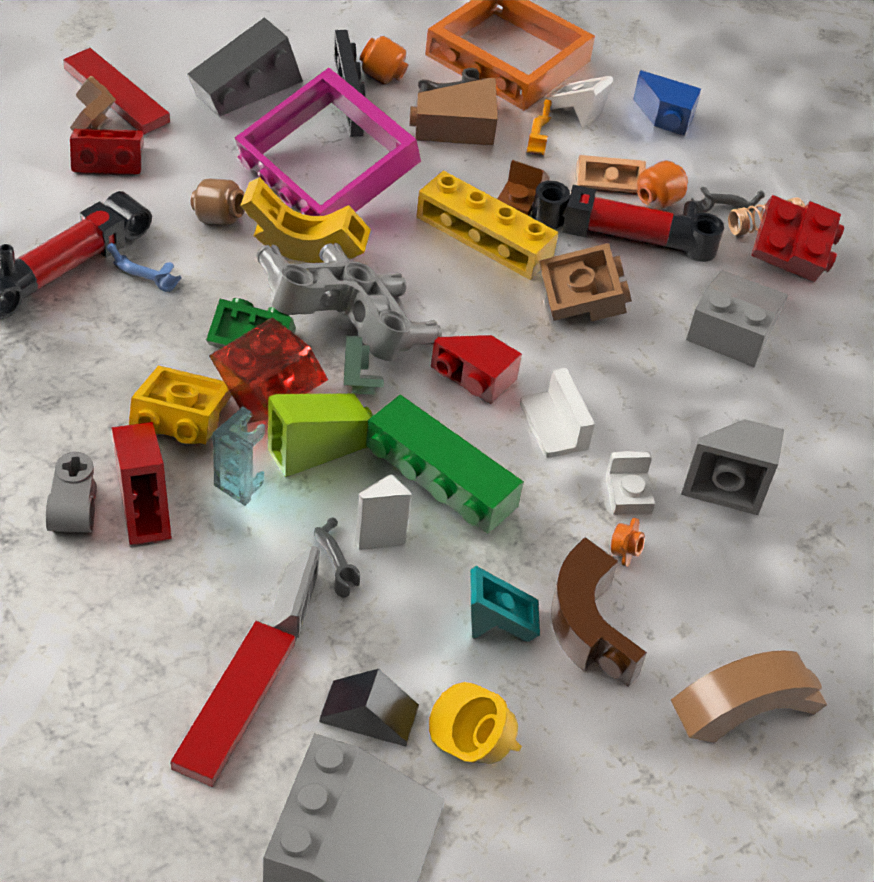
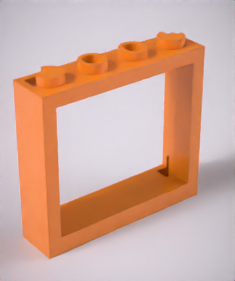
[425,0,595,111]

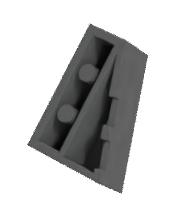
[187,17,303,117]

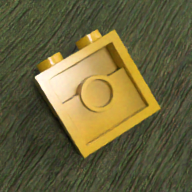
[129,365,233,445]

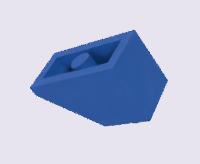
[633,70,701,136]

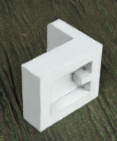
[605,450,655,514]

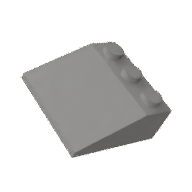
[263,733,445,882]

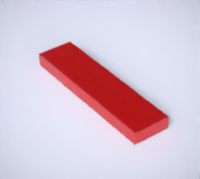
[63,48,170,135]
[170,620,295,787]

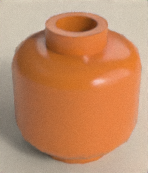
[359,36,409,85]
[637,160,688,210]

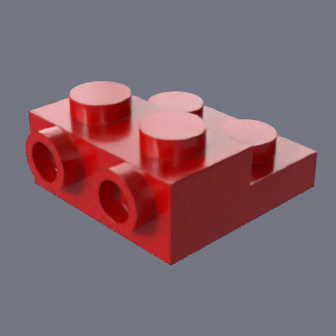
[751,195,844,282]

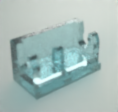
[213,406,265,506]

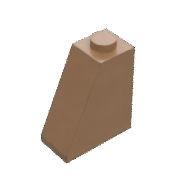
[409,78,498,145]

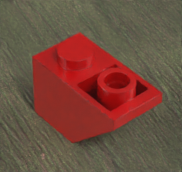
[431,335,522,404]

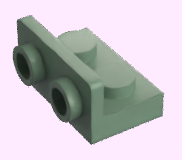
[344,336,384,394]

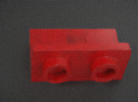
[70,128,144,174]

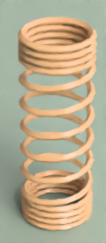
[728,197,805,236]

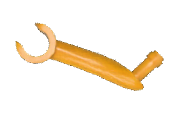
[526,99,552,156]

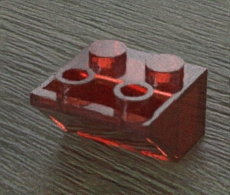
[209,317,328,424]

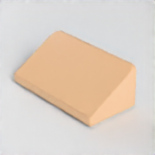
[576,155,646,194]

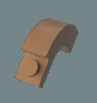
[671,650,827,743]

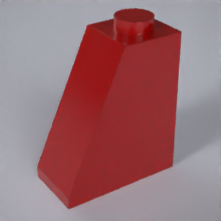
[111,422,172,545]

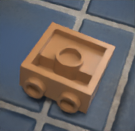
[539,243,632,322]

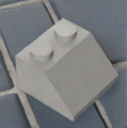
[681,419,784,515]

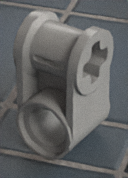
[46,452,97,533]

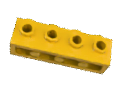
[416,170,559,280]

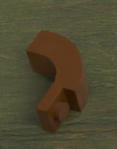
[551,537,647,687]

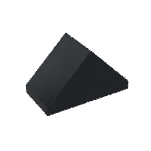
[319,668,419,747]

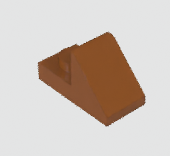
[497,160,550,216]

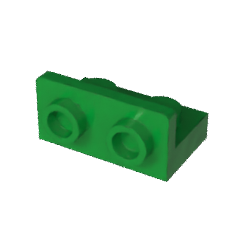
[206,298,296,364]

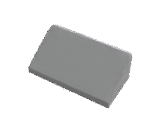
[268,546,320,641]

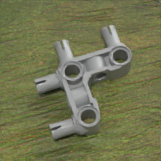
[256,243,442,361]

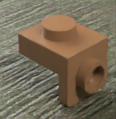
[70,76,116,131]

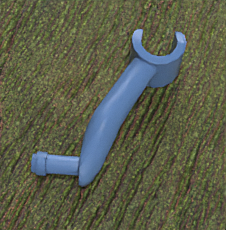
[107,243,182,292]

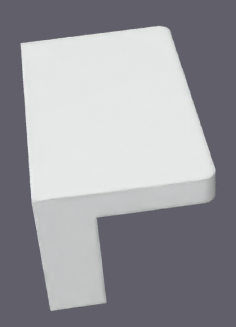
[520,368,595,458]

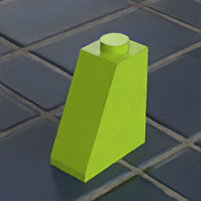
[268,393,373,478]

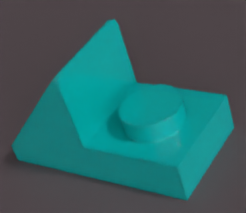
[470,566,540,642]

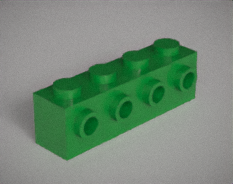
[366,394,524,534]

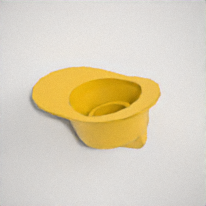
[429,682,522,764]

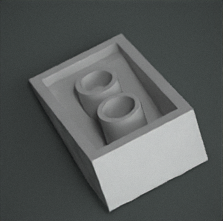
[686,270,788,367]

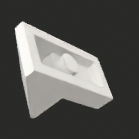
[545,75,614,128]

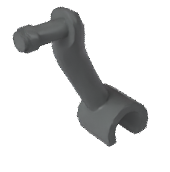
[418,68,479,93]
[691,187,766,213]
[314,517,360,598]

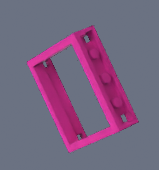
[234,68,421,216]

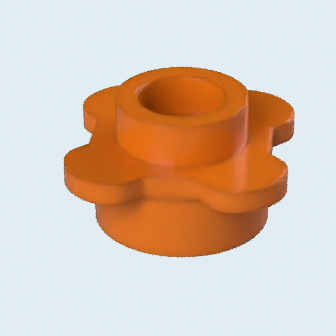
[611,518,645,567]

